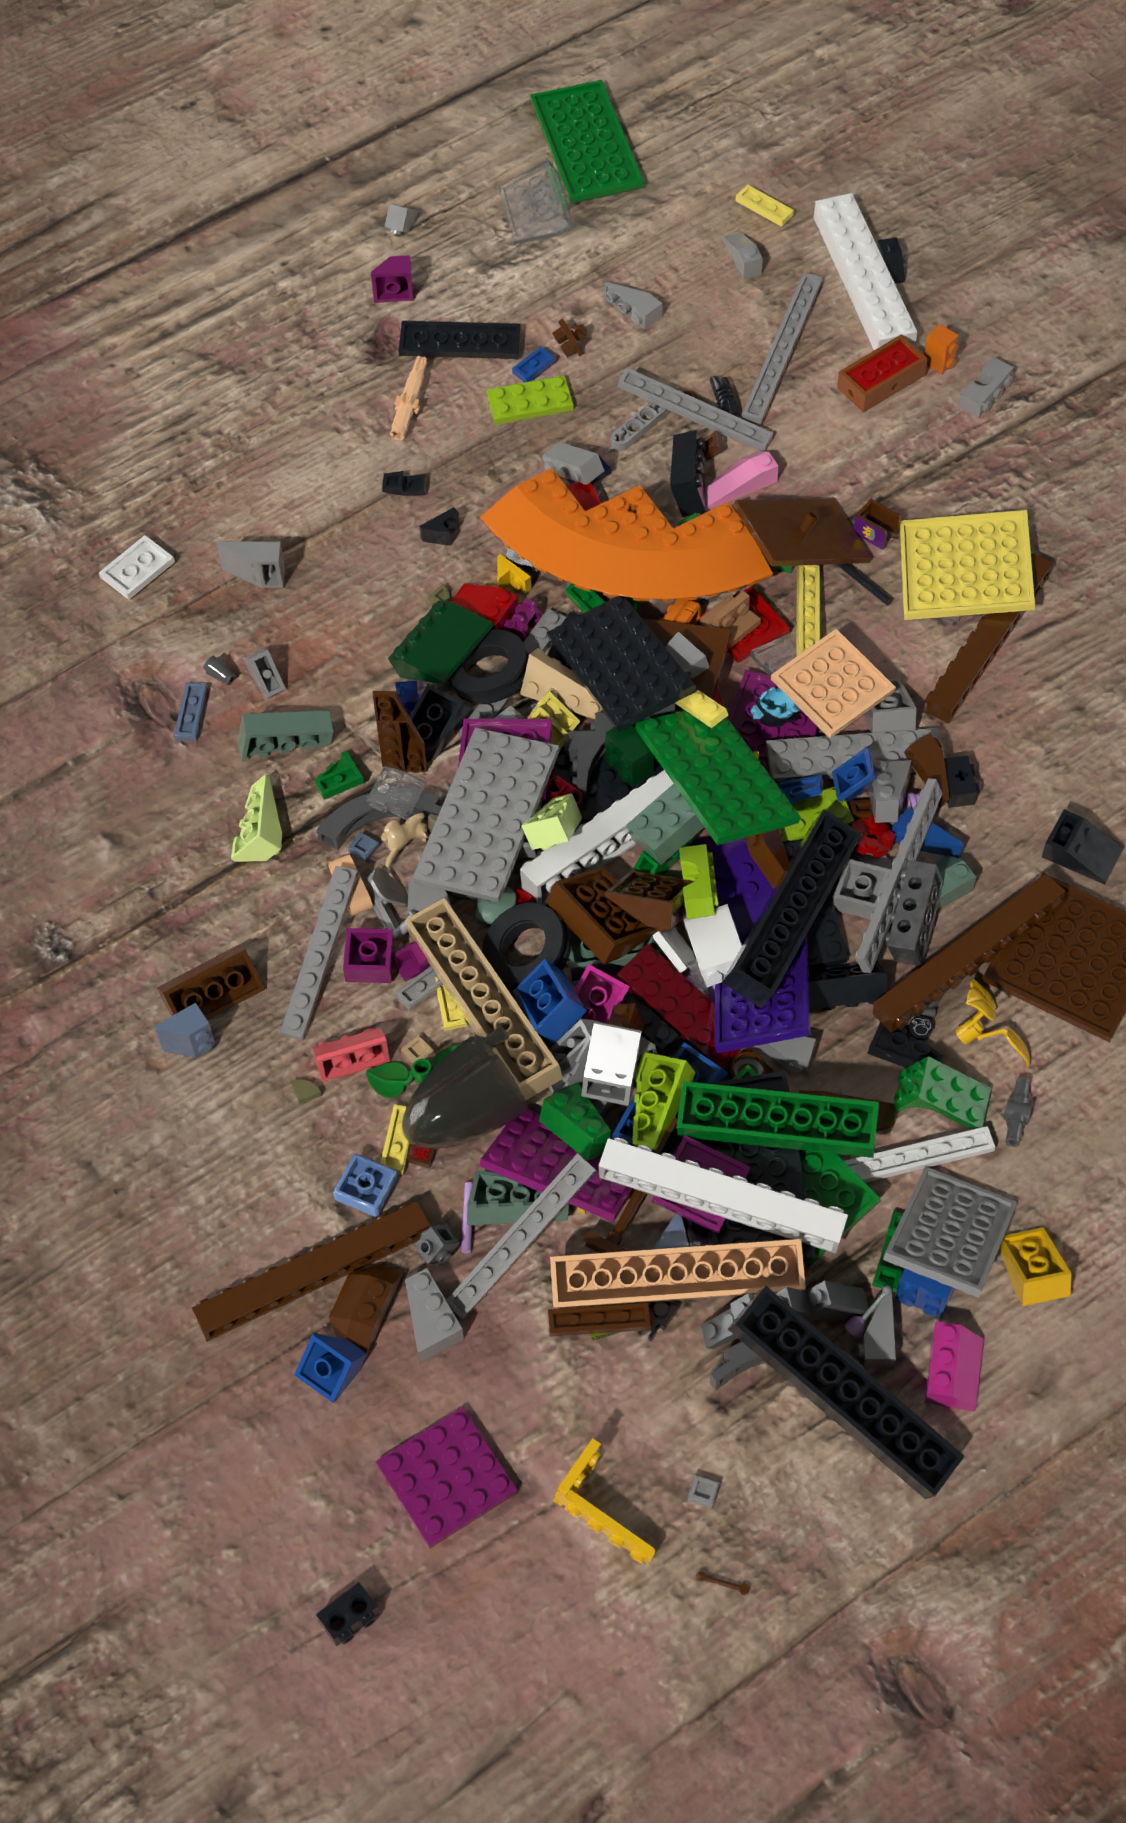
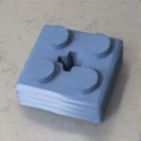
[333,1154,398,1217]

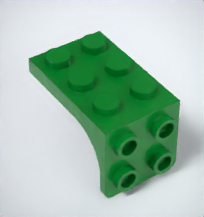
[893,1056,991,1130]

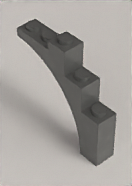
[564,703,675,799]
[701,1281,869,1350]

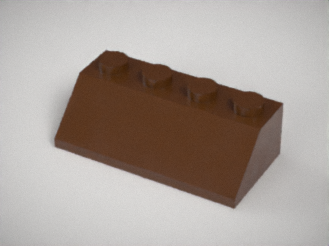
[157,945,265,1020]

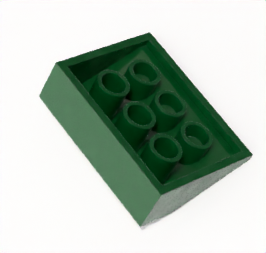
[388,601,494,684]

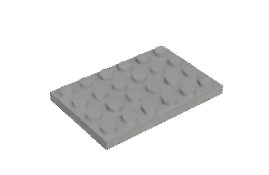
[883,1166,1017,1298]

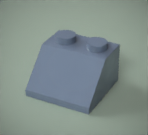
[154,1003,216,1057]

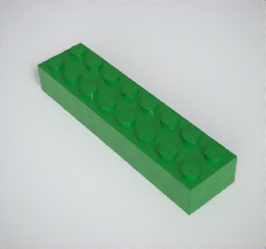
[677,1081,879,1158]

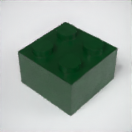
[605,725,654,787]

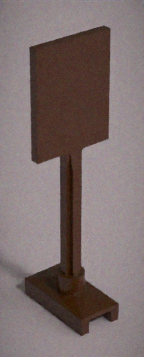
[584,1117,678,1253]

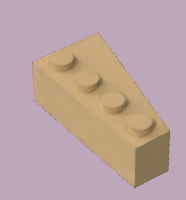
[520,648,603,719]

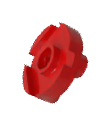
[851,816,895,858]

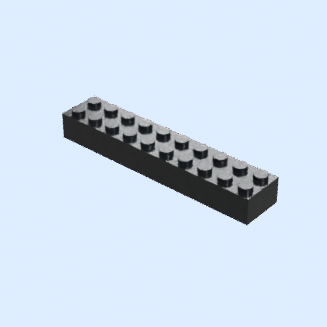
[722,809,862,1008]
[728,1286,965,1499]

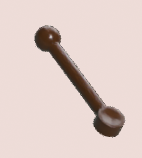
[696,1571,750,1595]

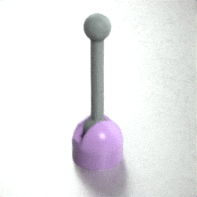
[845,1285,892,1338]

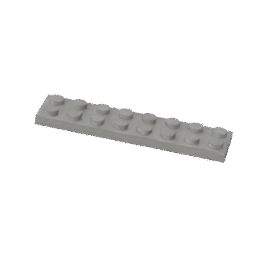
[765,728,945,783]

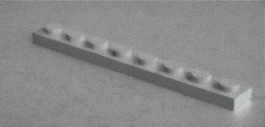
[617,368,773,451]
[459,609,566,737]
[280,866,358,1041]
[446,1153,597,1319]

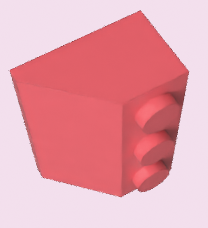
[312,1028,390,1082]

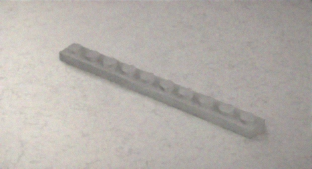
[742,272,823,424]
[855,779,942,973]

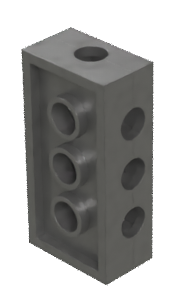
[886,860,944,967]

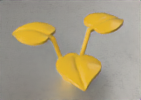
[955,978,1030,1068]

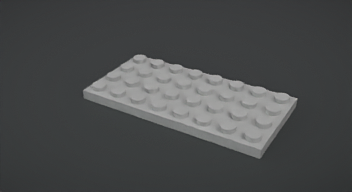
[412,728,560,903]

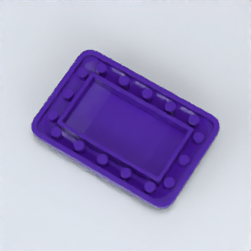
[690,836,774,944]

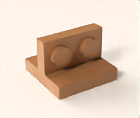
[700,591,761,648]

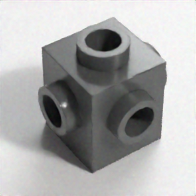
[415,1224,460,1265]

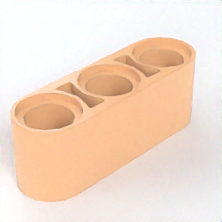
[328,854,373,916]

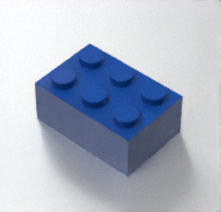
[513,959,587,1044]

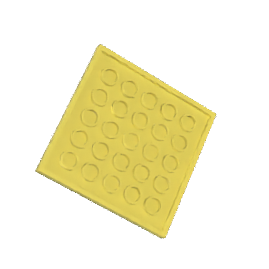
[900,510,1035,620]

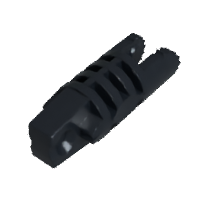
[710,376,738,416]

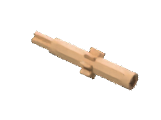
[390,356,427,440]

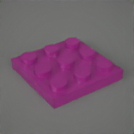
[652,1135,751,1234]

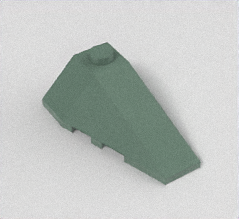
[891,855,976,925]

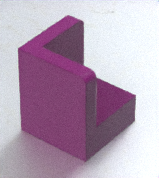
[392,942,429,982]

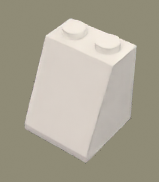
[683,904,742,987]

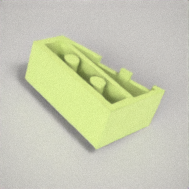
[521,793,582,850]

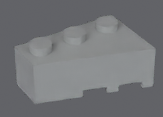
[868,760,912,823]
[549,1019,599,1095]
[405,1268,464,1363]

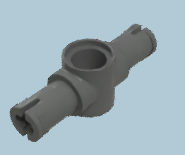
[1004,1078,1032,1147]

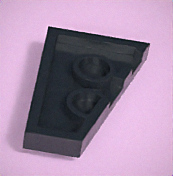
[867,1022,944,1068]

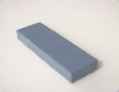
[174,682,208,742]

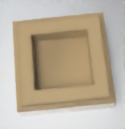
[401,1035,435,1064]

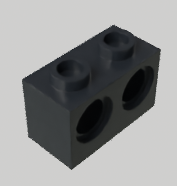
[316,1582,379,1647]

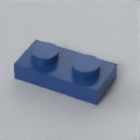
[512,346,555,383]

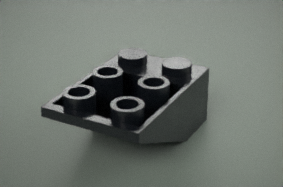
[1042,809,1123,885]

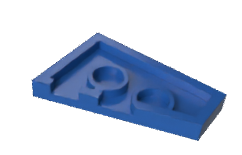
[776,775,824,804]

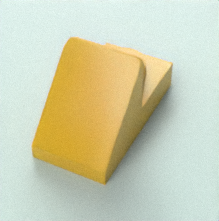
[497,554,532,594]

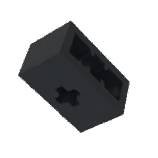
[944,755,980,808]

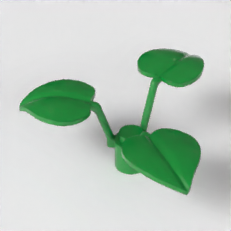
[366,1044,472,1145]

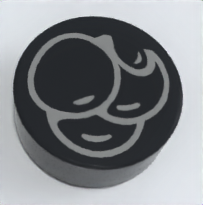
[909,1016,933,1040]

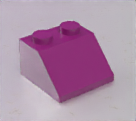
[371,255,413,303]

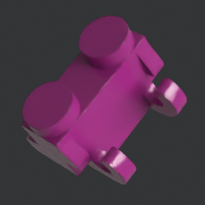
[504,599,543,642]

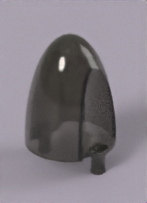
[402,1025,530,1149]

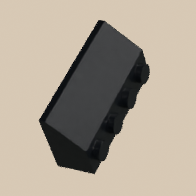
[809,960,888,1012]

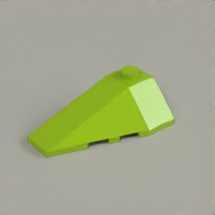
[633,1052,696,1151]

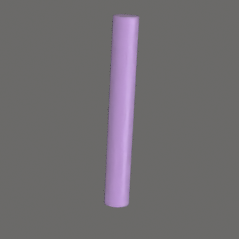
[461,1182,472,1254]

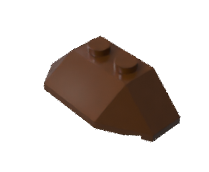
[329,1264,405,1361]

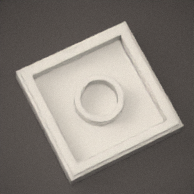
[652,927,697,972]

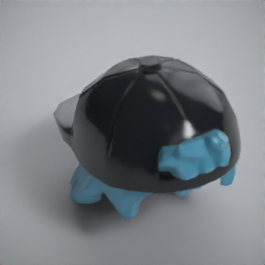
[751,687,801,728]

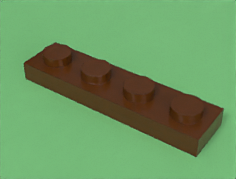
[548,1303,650,1337]

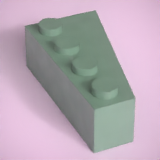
[237,710,334,761]
[467,1170,571,1225]

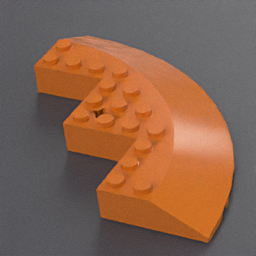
[480,468,773,602]

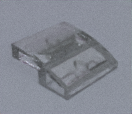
[750,635,796,676]
[365,766,427,820]

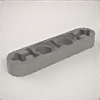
[611,402,670,451]

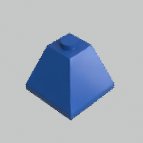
[832,747,876,802]
[294,1333,367,1403]

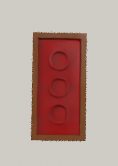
[837,334,928,412]

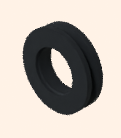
[449,629,529,704]
[482,903,571,990]

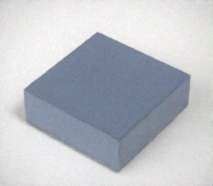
[348,832,380,862]

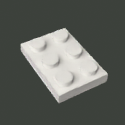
[99,535,175,600]

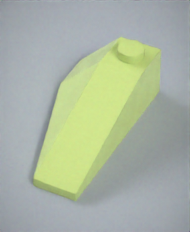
[231,774,282,862]

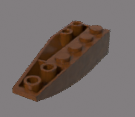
[372,691,427,773]

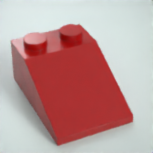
[450,584,518,630]

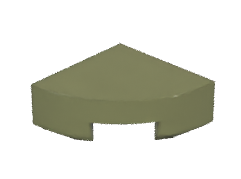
[428,584,450,604]
[290,1080,322,1104]

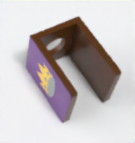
[854,498,901,550]

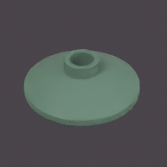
[474,887,517,924]

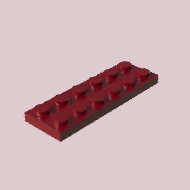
[616,943,741,1069]

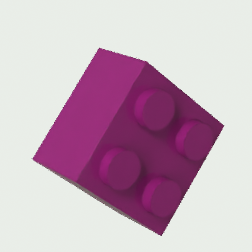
[343,928,395,983]

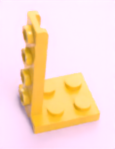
[553,1438,655,1565]

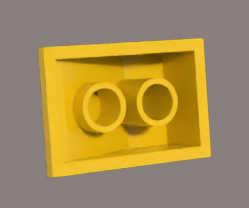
[1000,1227,1071,1306]

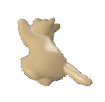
[381,813,428,868]

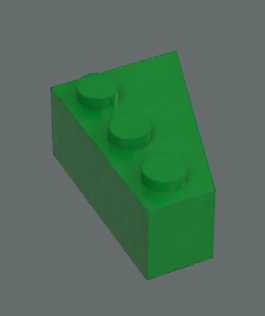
[539,1083,611,1161]

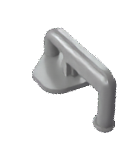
[366,867,417,941]

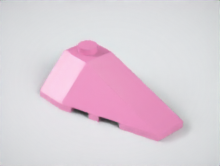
[705,451,779,511]

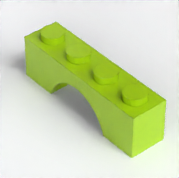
[679,844,718,920]

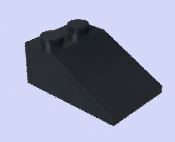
[410,684,472,761]

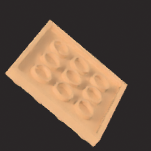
[771,629,896,738]

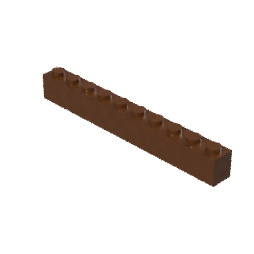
[925,553,1053,724]
[873,874,1066,1033]
[192,1201,430,1342]

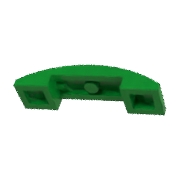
[872,1211,903,1293]

